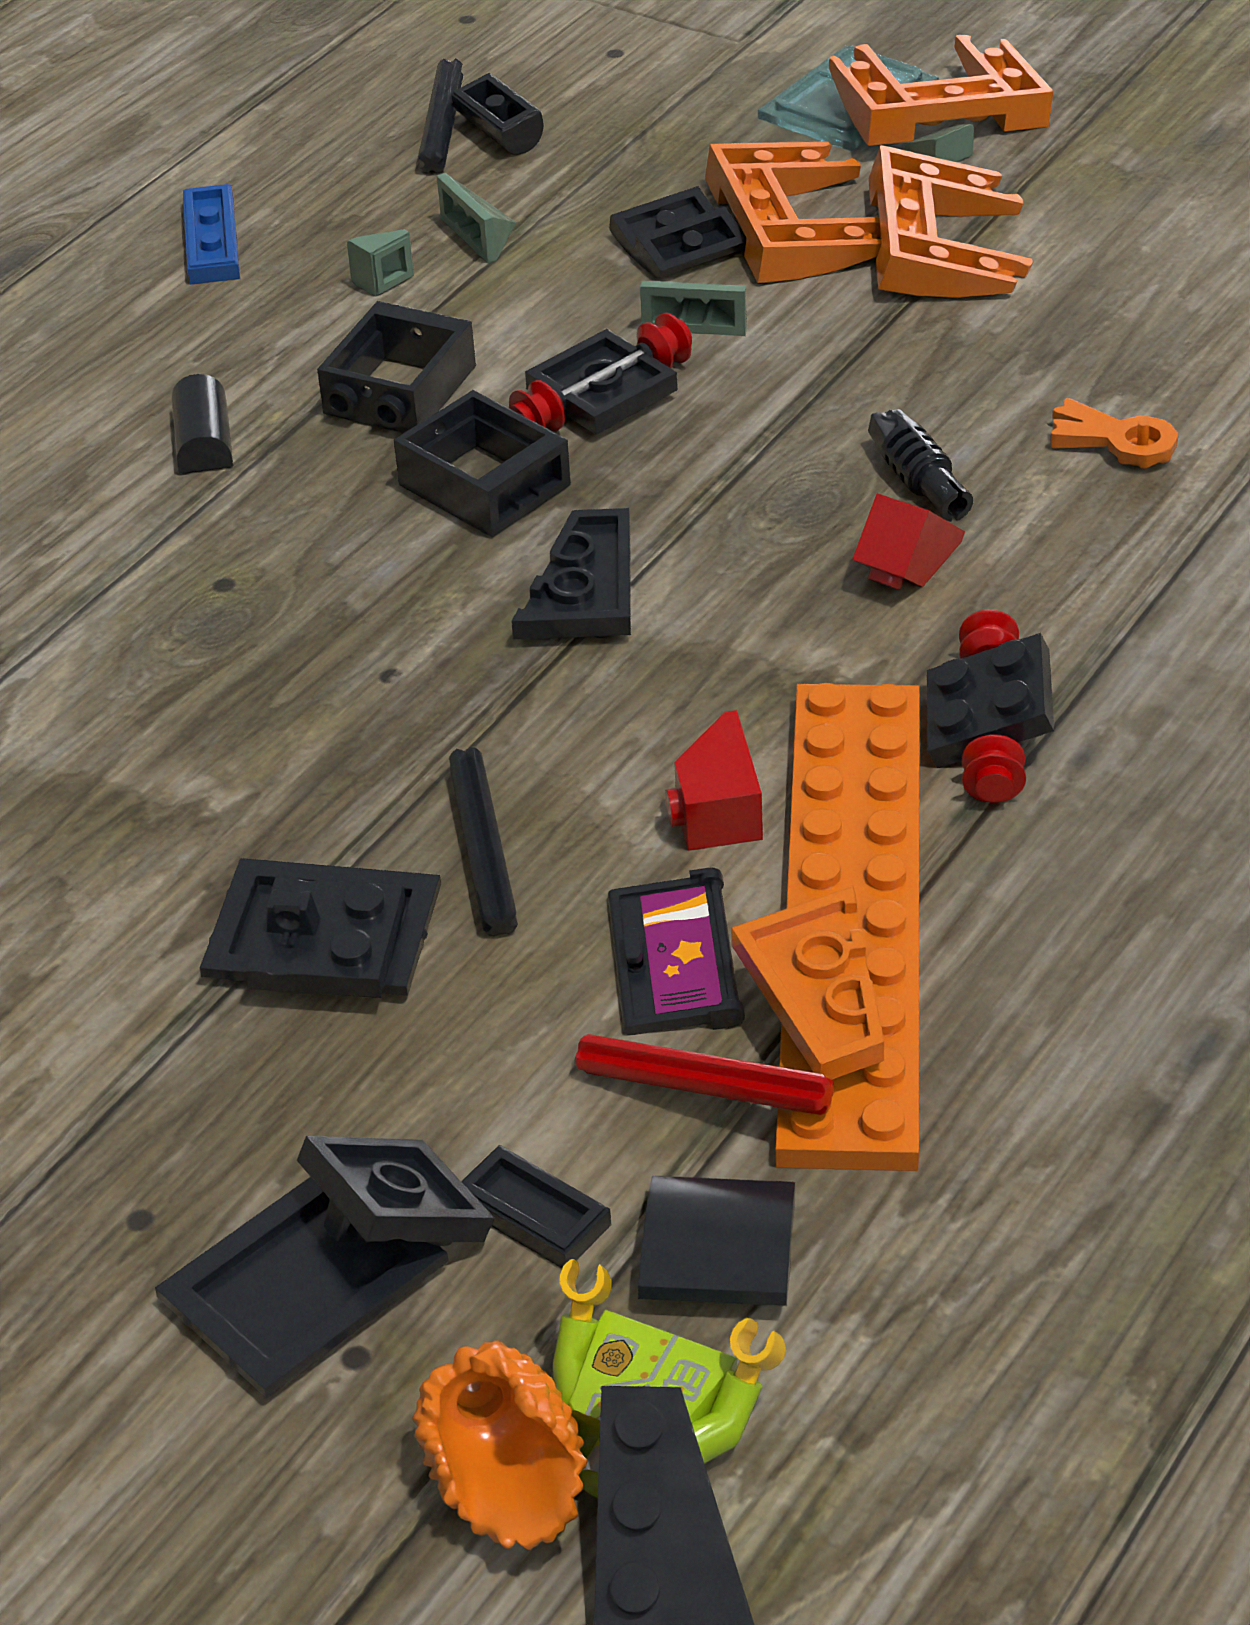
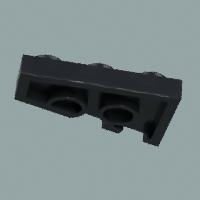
[511,508,631,640]
[594,1386,755,1625]

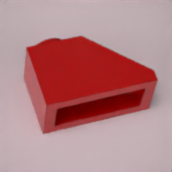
[852,493,965,590]
[665,710,763,851]

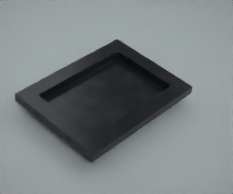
[200,858,441,996]
[155,1177,449,1398]

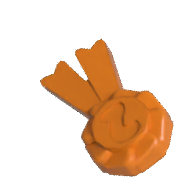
[1051,398,1178,469]

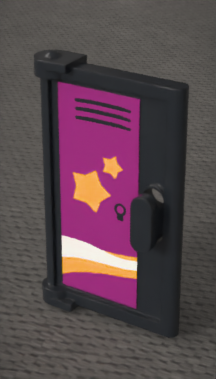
[608,867,745,1035]

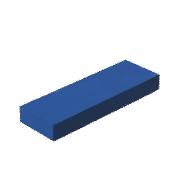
[183,184,240,285]

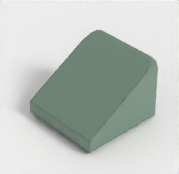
[904,123,974,162]
[347,229,414,297]

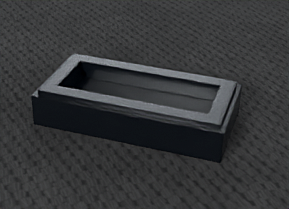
[461,1144,612,1268]

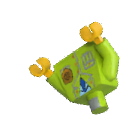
[552,1259,786,1498]

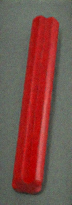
[575,1034,834,1115]

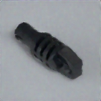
[868,409,973,522]

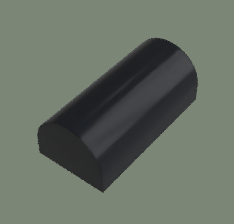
[451,73,544,155]
[172,374,234,474]

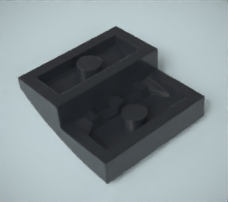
[609,186,747,278]
[638,1176,795,1306]

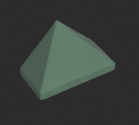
[437,173,516,264]
[640,281,747,336]

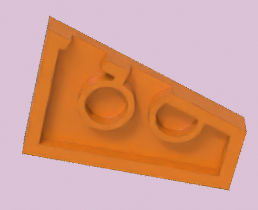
[732,886,884,1080]

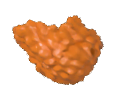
[412,1340,587,1550]

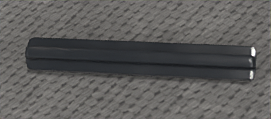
[418,58,463,173]
[449,746,518,937]

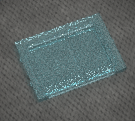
[758,46,939,151]

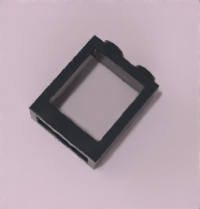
[317,301,476,433]
[394,390,571,537]

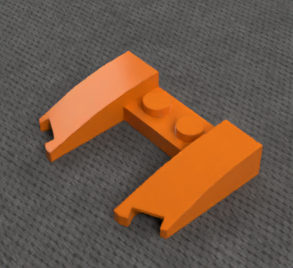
[829,35,1054,146]
[705,141,882,283]
[868,145,1033,298]

